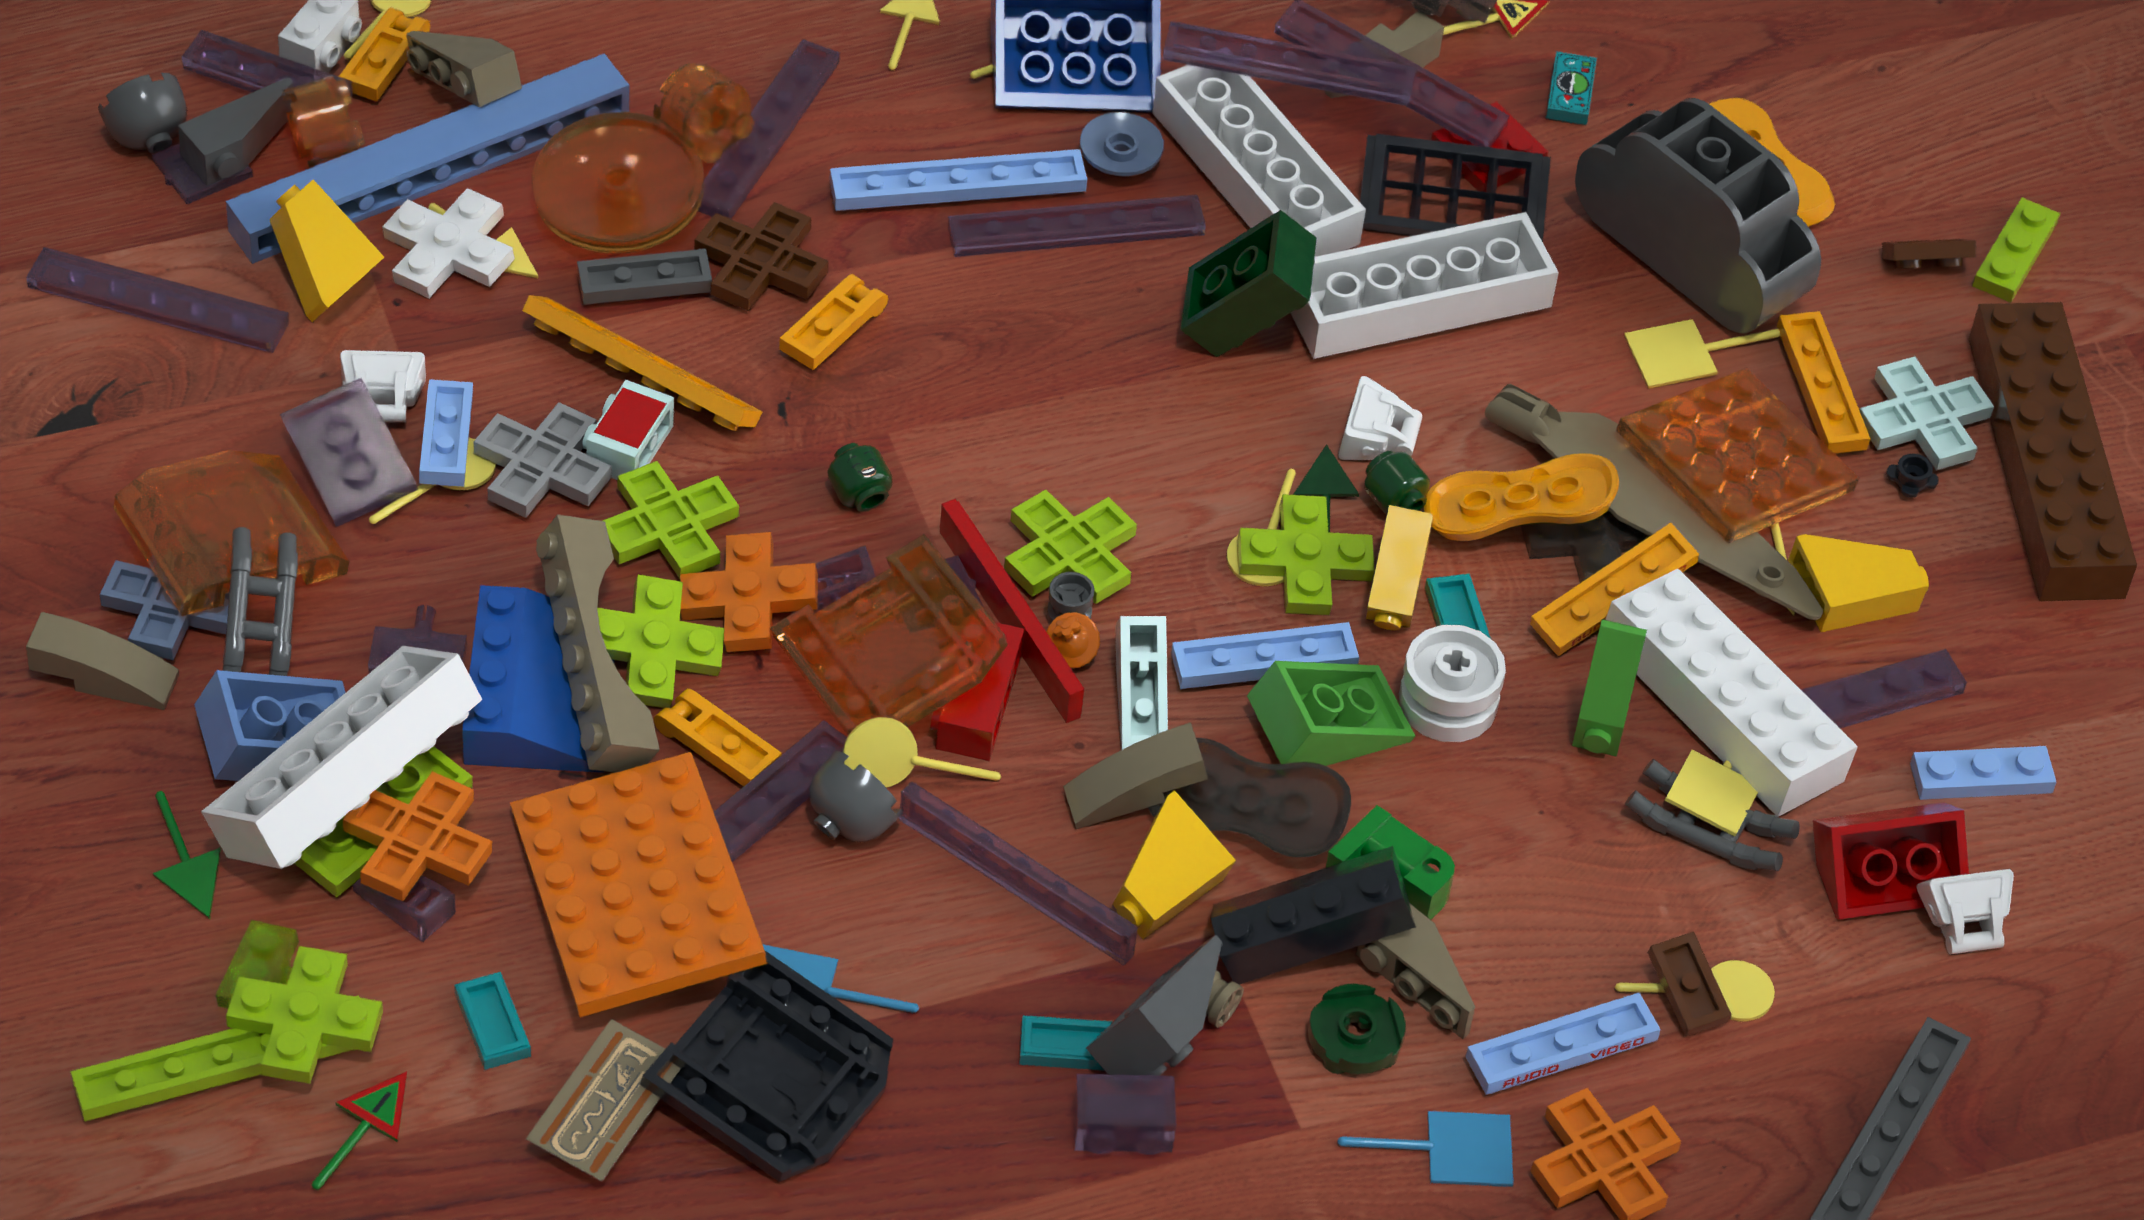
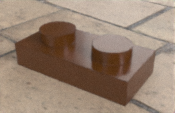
[1882,239,1976,268]
[1648,931,1732,1037]

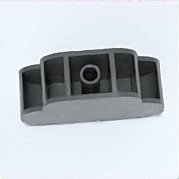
[1575,98,1821,333]

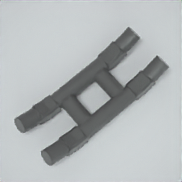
[222,527,298,676]
[1625,759,1800,871]

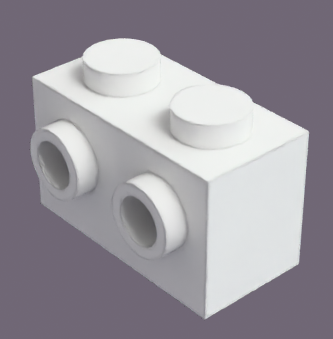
[278,0,362,86]

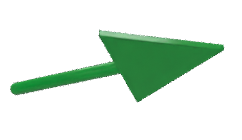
[152,791,221,919]

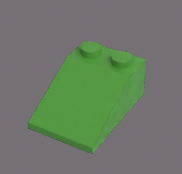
[1247,661,1415,768]

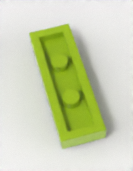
[1972,198,2060,303]

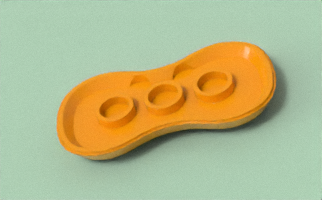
[1709,98,1835,226]
[1424,453,1619,541]

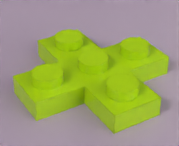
[603,461,739,578]
[1004,490,1137,604]
[1238,494,1375,615]
[597,575,724,708]
[226,946,383,1084]

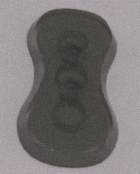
[1148,738,1351,857]

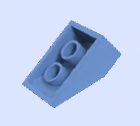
[194,670,346,781]

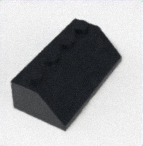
[1211,846,1416,985]

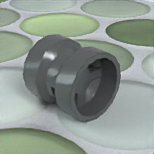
[1047,572,1095,625]

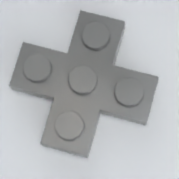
[474,402,612,518]

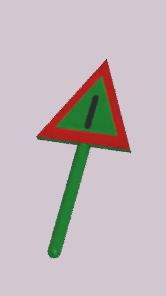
[311,1071,407,1190]

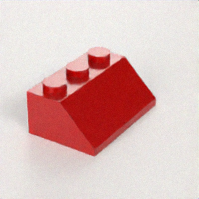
[1813,802,1969,919]

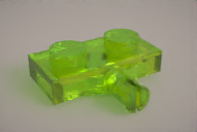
[215,920,299,1009]

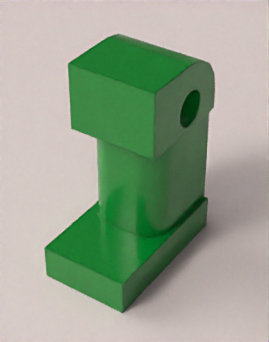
[1326,805,1455,920]

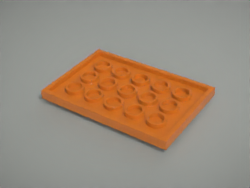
[510,752,767,1017]

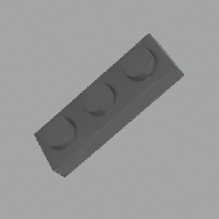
[577,249,712,305]

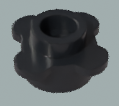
[1886,453,1939,497]

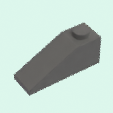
[178,77,295,186]

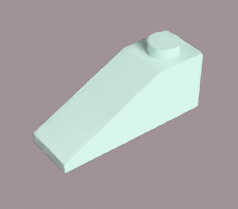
[1115,616,1168,750]

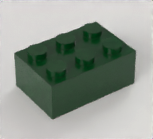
[1180,210,1317,357]

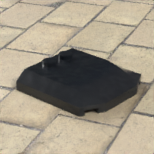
[640,951,894,1182]

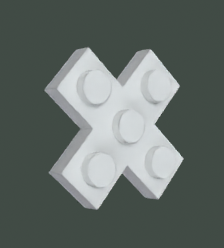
[382,188,514,298]

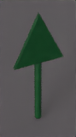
[1293,444,1359,532]

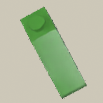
[1572,619,1647,757]

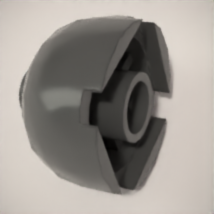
[98,73,187,153]
[809,750,903,842]

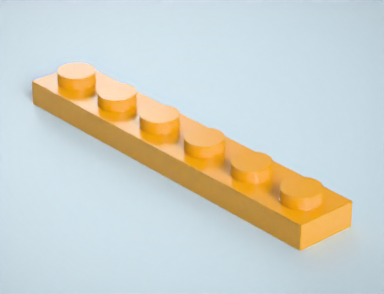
[522,295,762,431]

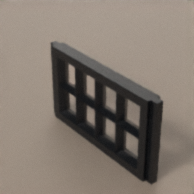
[1360,134,1551,242]

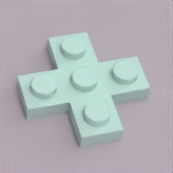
[1860,356,1994,470]

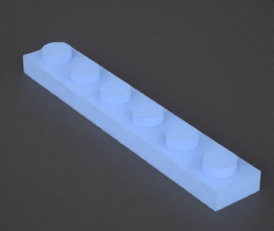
[830,149,1087,211]

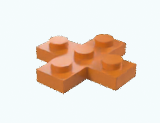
[680,532,818,652]
[343,771,492,902]
[1531,1087,1681,1220]

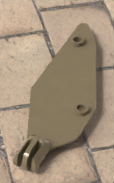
[1485,383,1823,620]

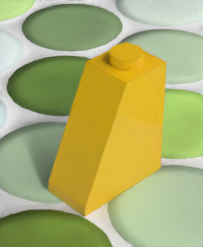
[269,179,384,322]
[1366,505,1433,630]
[1788,534,1929,632]
[1112,791,1236,940]

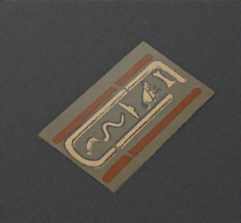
[526,1019,681,1181]

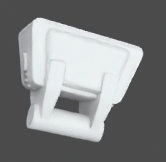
[340,350,426,423]
[1338,376,1422,460]
[1917,869,2014,955]

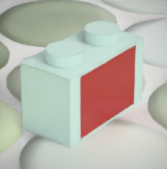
[582,380,674,480]

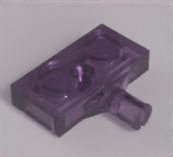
[368,605,467,673]

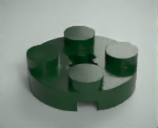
[1308,984,1406,1074]

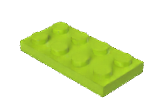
[294,746,473,897]

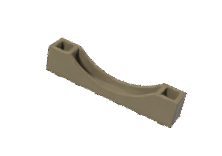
[536,514,660,772]

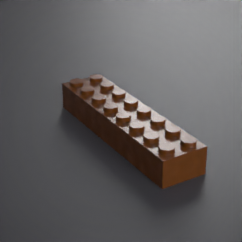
[1968,302,2137,601]

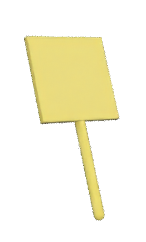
[1624,319,1780,389]
[1665,750,1758,837]

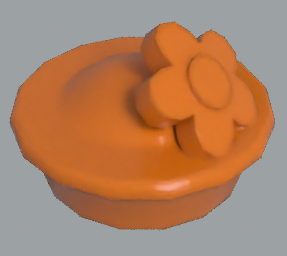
[1046,612,1100,668]

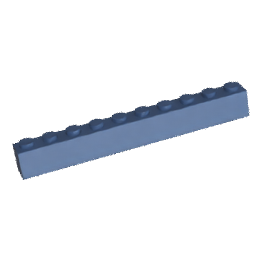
[226,54,629,264]

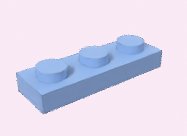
[419,379,473,487]
[1910,746,2057,800]

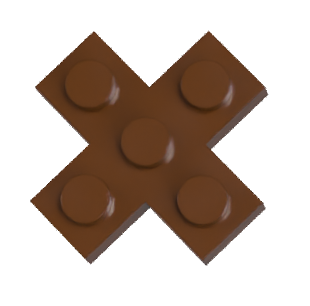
[694,202,828,311]

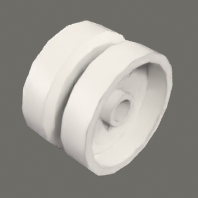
[1399,625,1506,742]

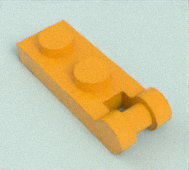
[339,7,430,101]
[779,274,888,370]
[653,688,782,792]

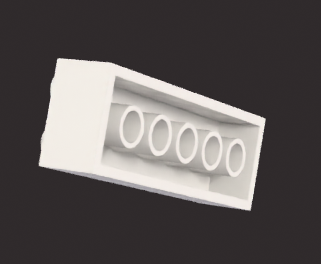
[1152,50,1366,257]
[1291,212,1559,359]
[1606,569,1858,817]
[201,646,482,869]

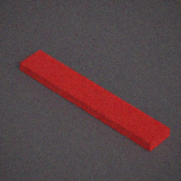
[940,498,1084,723]

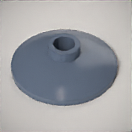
[1080,112,1164,176]

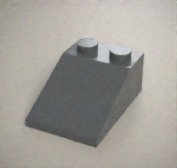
[1086,935,1222,1092]

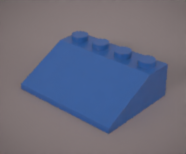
[991,0,1161,113]
[462,585,615,773]

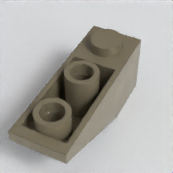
[406,31,522,107]
[1356,904,1475,1039]

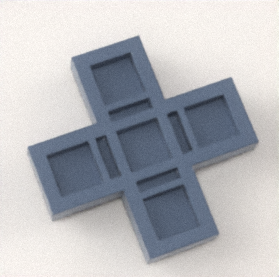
[100,537,248,660]

